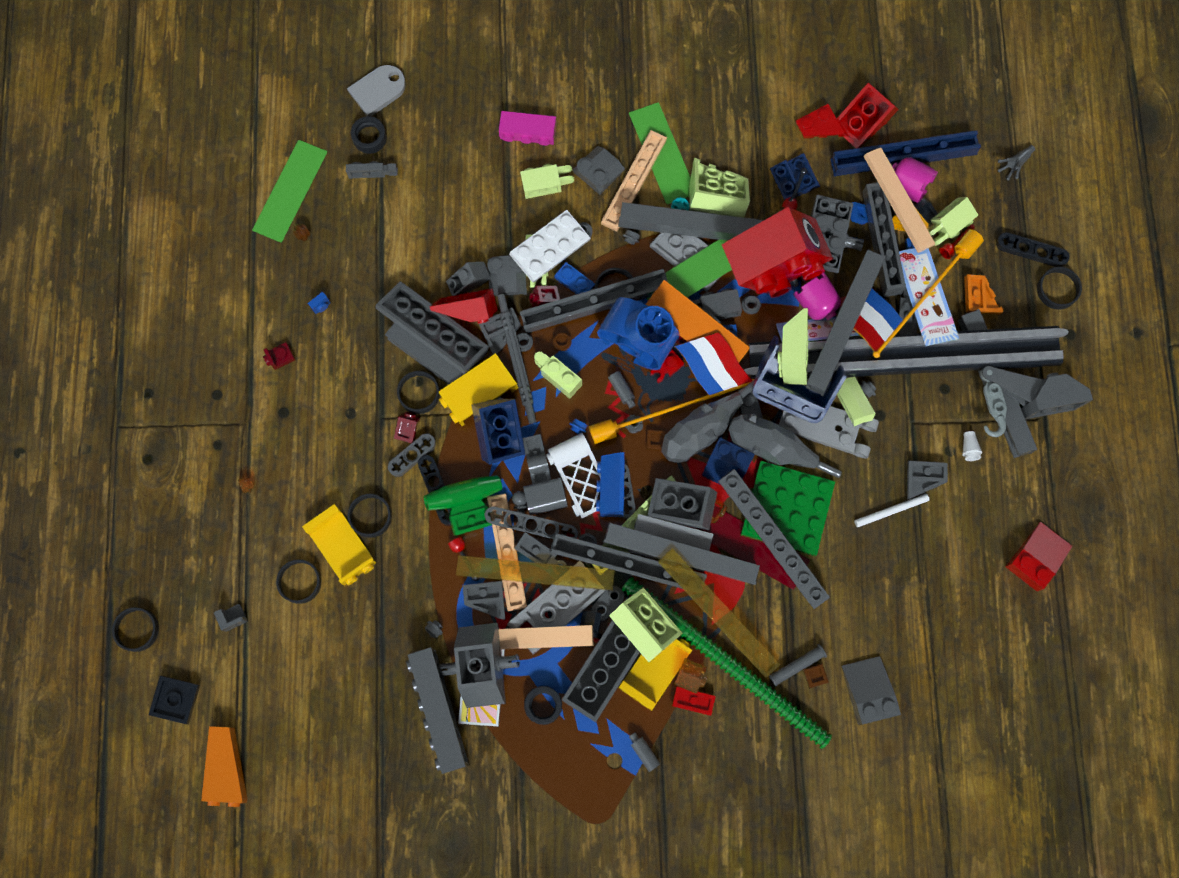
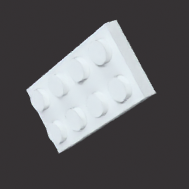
[509,210,590,283]

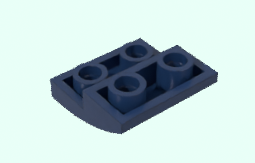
[770,153,820,200]

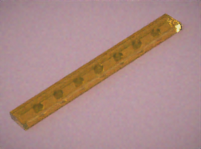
[657,548,780,678]
[456,555,615,591]

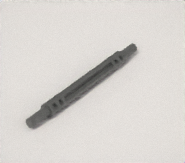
[497,294,536,424]

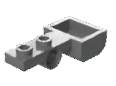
[522,434,568,516]

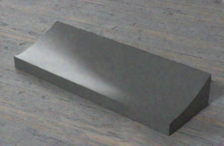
[376,281,489,374]

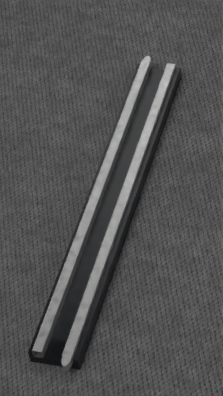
[744,326,1068,379]

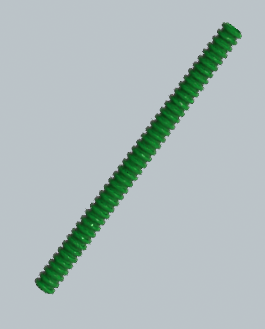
[622,577,832,749]

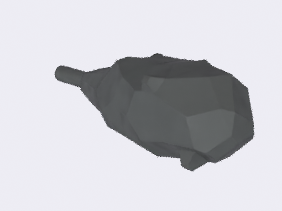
[661,379,755,463]
[729,414,842,478]

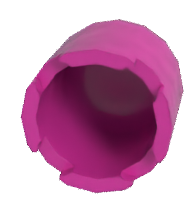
[892,157,938,203]
[793,273,841,321]

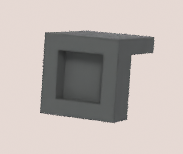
[214,604,248,632]

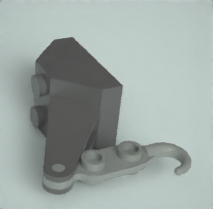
[979,366,1093,437]

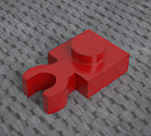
[650,350,685,383]

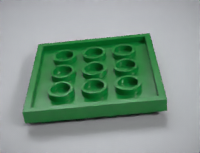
[741,461,835,557]

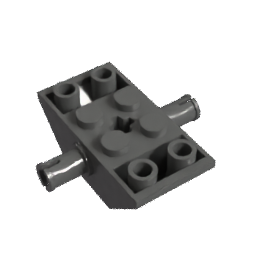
[810,195,864,273]
[440,623,520,708]

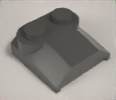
[573,146,625,195]
[487,256,527,296]

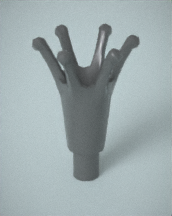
[998,145,1035,181]

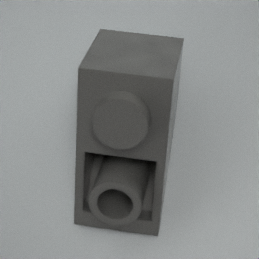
[446,262,491,296]

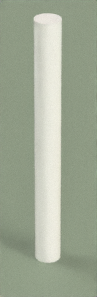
[854,494,929,528]

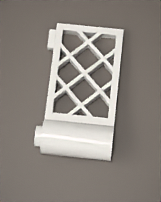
[546,433,601,518]

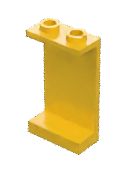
[439,353,518,426]
[302,504,376,586]
[619,639,692,711]

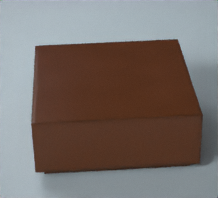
[646,429,667,450]
[803,663,829,689]

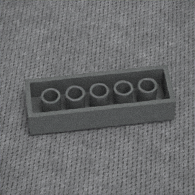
[562,598,640,723]
[406,647,470,774]

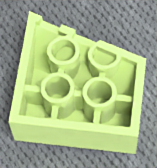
[689,158,750,218]
[778,308,808,385]

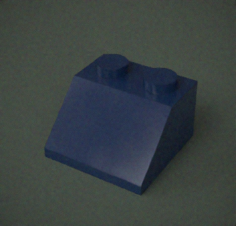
[701,438,755,485]

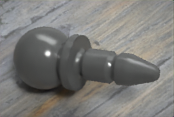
[512,491,527,514]

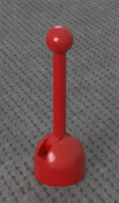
[939,224,975,260]

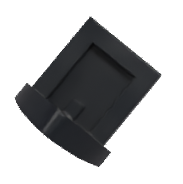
[915,198,938,227]
[580,611,602,640]

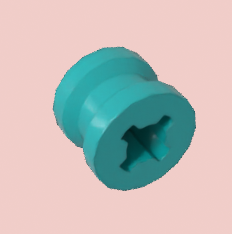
[671,197,690,211]

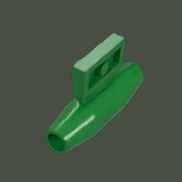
[423,475,502,536]

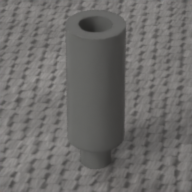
[608,371,636,409]
[629,732,661,772]

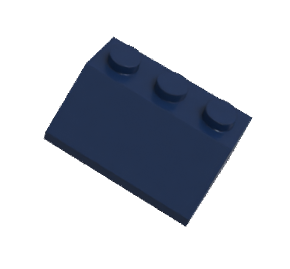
[471,399,525,464]

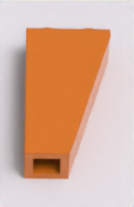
[201,726,247,807]

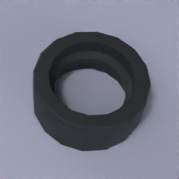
[351,116,387,154]
[524,686,562,725]

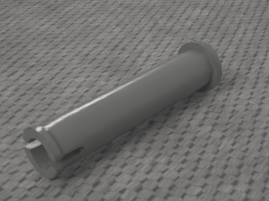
[769,644,827,687]

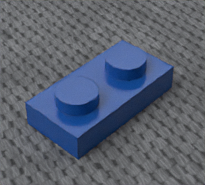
[554,262,595,295]

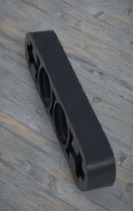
[996,232,1070,267]
[418,455,451,526]

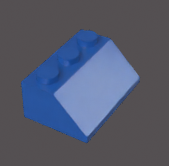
[596,452,625,517]

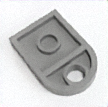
[347,65,406,117]

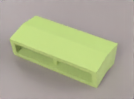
[837,377,876,426]

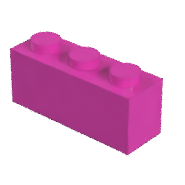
[499,111,556,146]

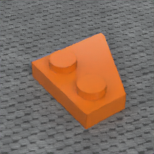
[964,274,1003,315]

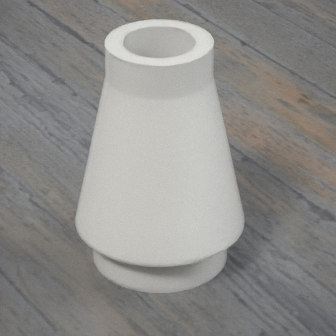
[963,431,982,461]

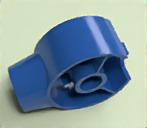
[597,297,680,370]

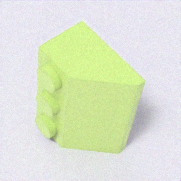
[609,588,683,662]

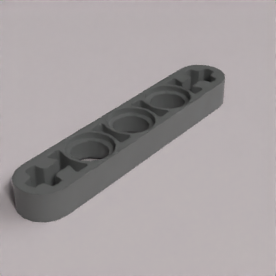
[485,507,578,539]

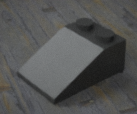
[647,478,717,530]
[841,656,901,725]

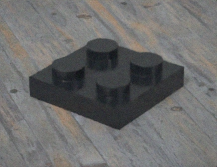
[148,676,200,725]

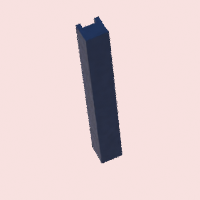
[830,130,981,176]

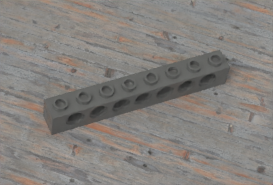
[718,469,830,609]

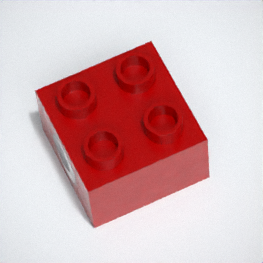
[721,207,833,298]

